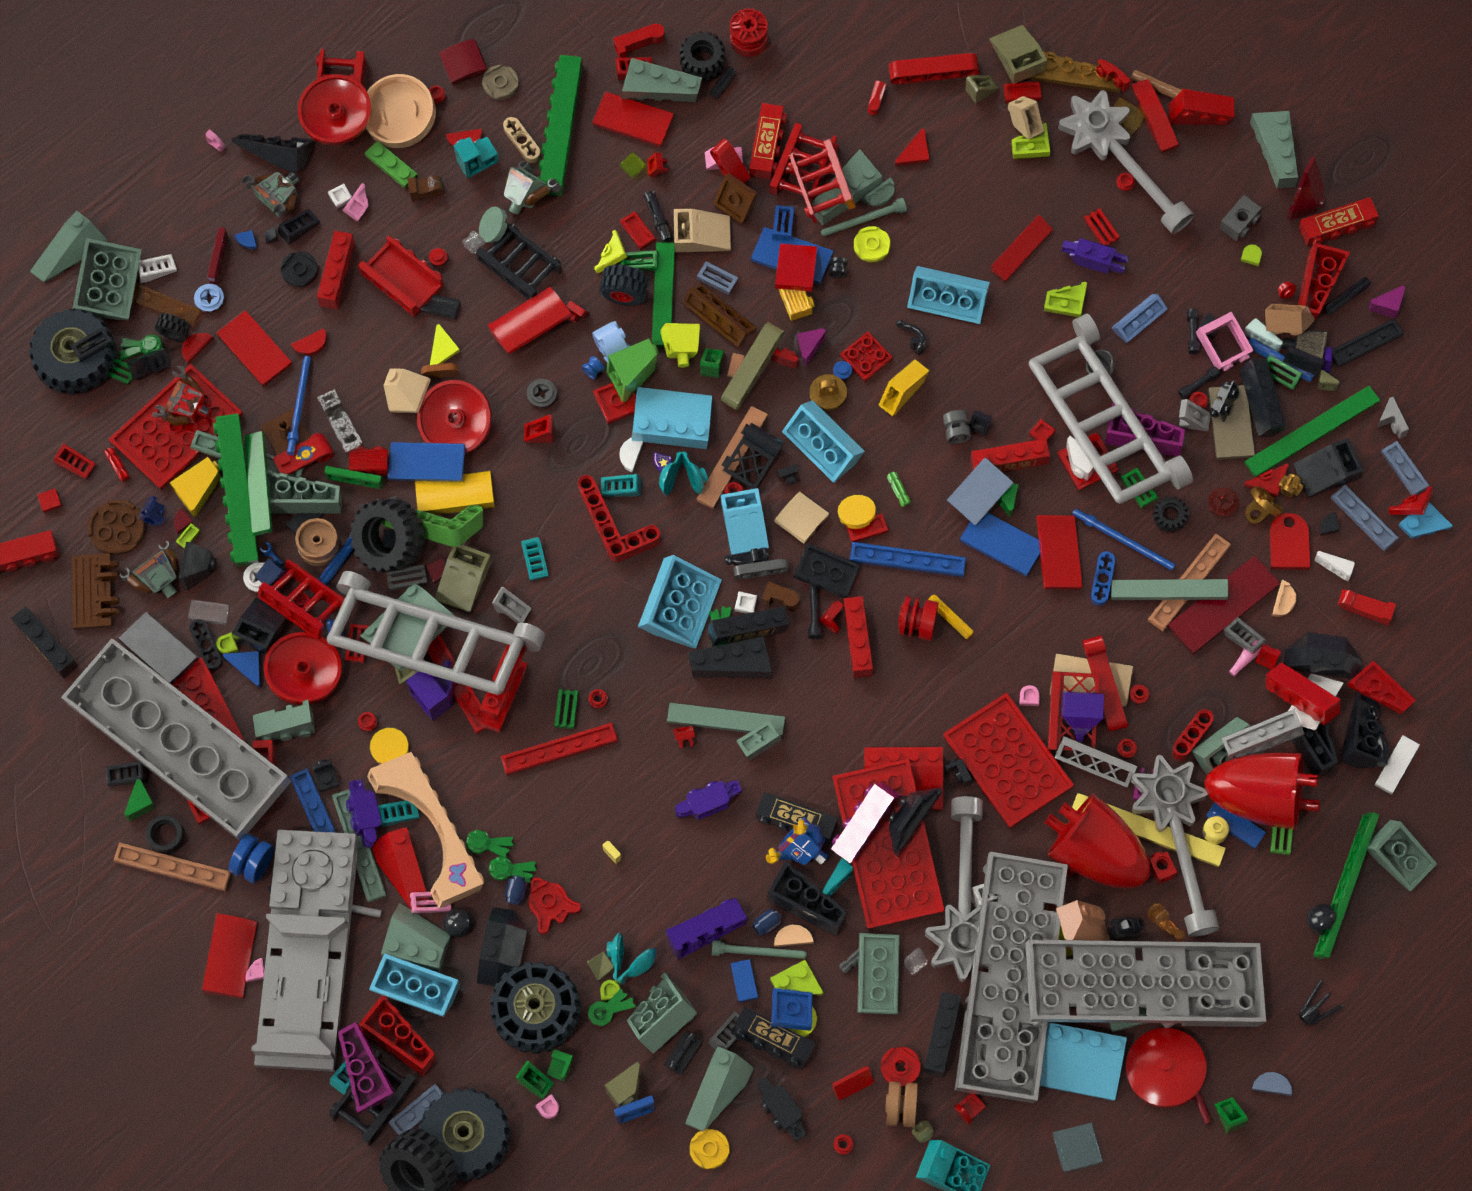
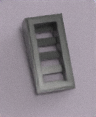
[1224,617,1266,654]
[709,1011,739,1050]

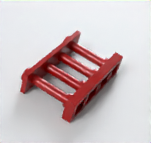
[316,49,366,85]
[770,123,839,204]
[788,139,856,224]
[258,559,345,640]
[480,644,528,733]

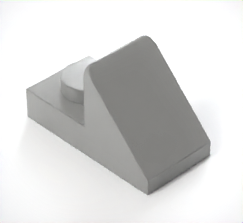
[1378,397,1409,439]
[1179,399,1211,431]
[492,587,531,623]

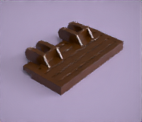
[72,553,120,630]

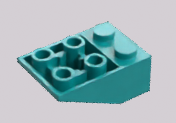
[916,1140,990,1191]

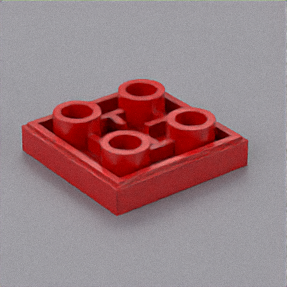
[840,332,893,382]

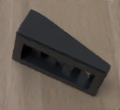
[278,209,320,245]
[106,761,149,786]

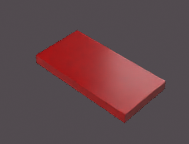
[592,91,674,147]
[216,310,292,387]
[1036,515,1082,590]

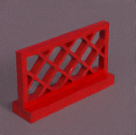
[1048,671,1100,751]

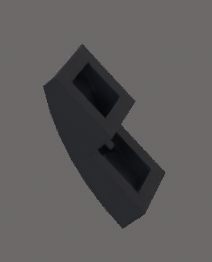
[127,348,171,380]

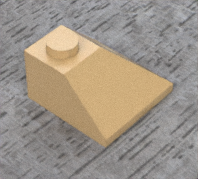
[384,369,431,413]

